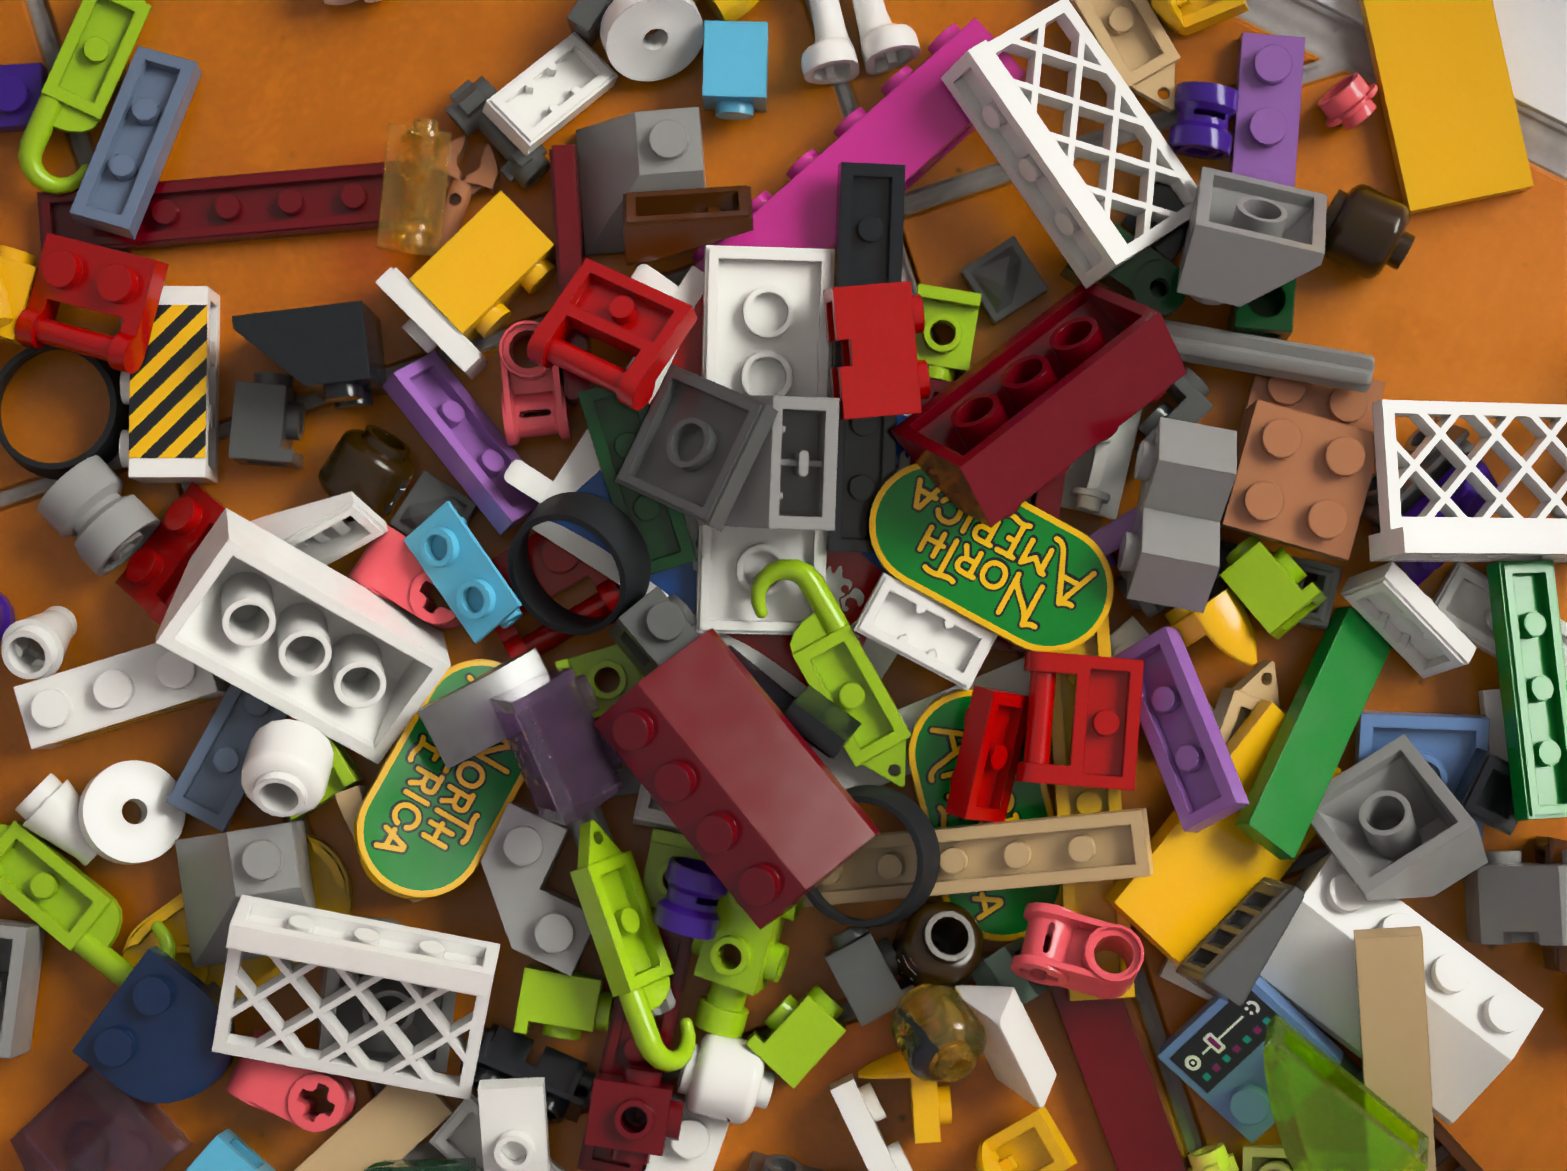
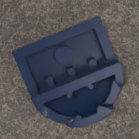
[72,946,235,1103]

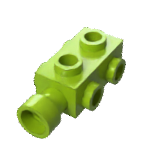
[691,891,805,1038]

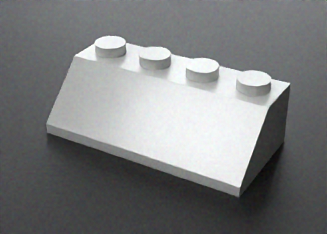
[156,508,451,764]
[1260,852,1543,1125]

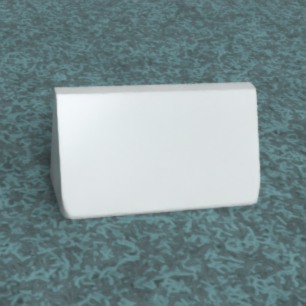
[953,985,1057,1108]

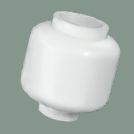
[241,719,334,817]
[676,1033,775,1125]

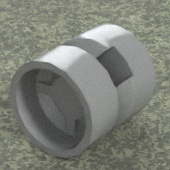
[36,455,160,577]

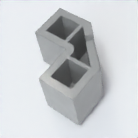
[1118,417,1237,613]
[481,801,592,976]
[1464,850,1567,946]

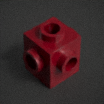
[584,1066,684,1164]

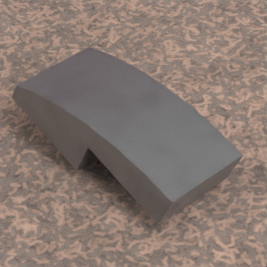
[418,647,565,769]

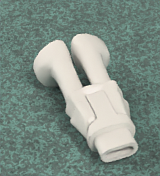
[801,0,921,84]

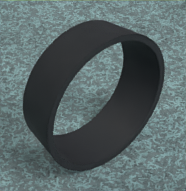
[0,345,129,480]
[508,492,651,635]
[807,785,940,927]

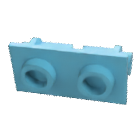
[403,501,523,644]

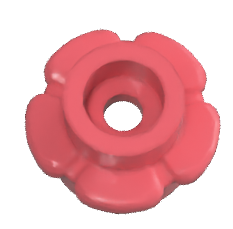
[1317,72,1378,130]

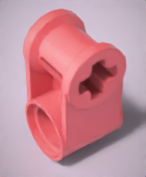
[499,320,572,446]
[348,524,462,629]
[1010,902,1144,999]
[225,1029,357,1132]

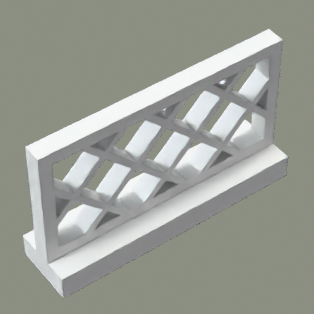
[941,0,1197,289]
[1368,400,1567,563]
[212,894,501,1100]

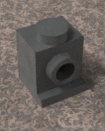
[228,372,305,469]
[608,586,700,677]
[824,926,919,1027]

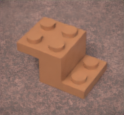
[1220,374,1386,562]

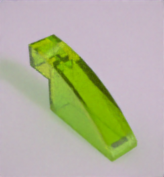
[1263,1014,1429,1171]

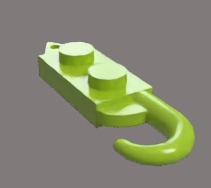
[17,0,152,195]
[751,559,912,787]
[0,820,176,986]
[570,820,696,1072]

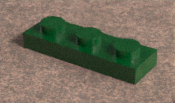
[577,386,697,574]

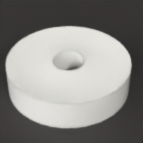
[600,0,704,81]
[78,760,186,865]

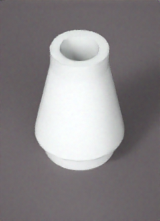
[1,606,77,680]
[15,773,97,866]

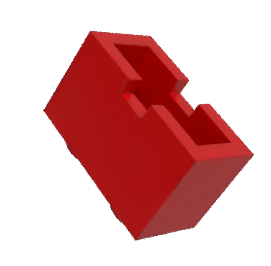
[823,281,930,420]

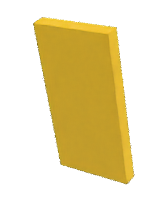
[1358,0,1534,214]
[1104,700,1343,967]

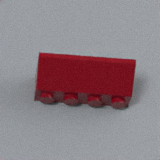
[891,283,1187,528]
[593,628,880,930]

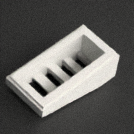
[250,491,388,565]

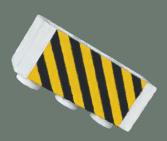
[119,286,220,483]
[13,643,230,750]

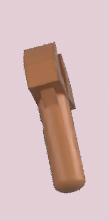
[427,135,501,253]

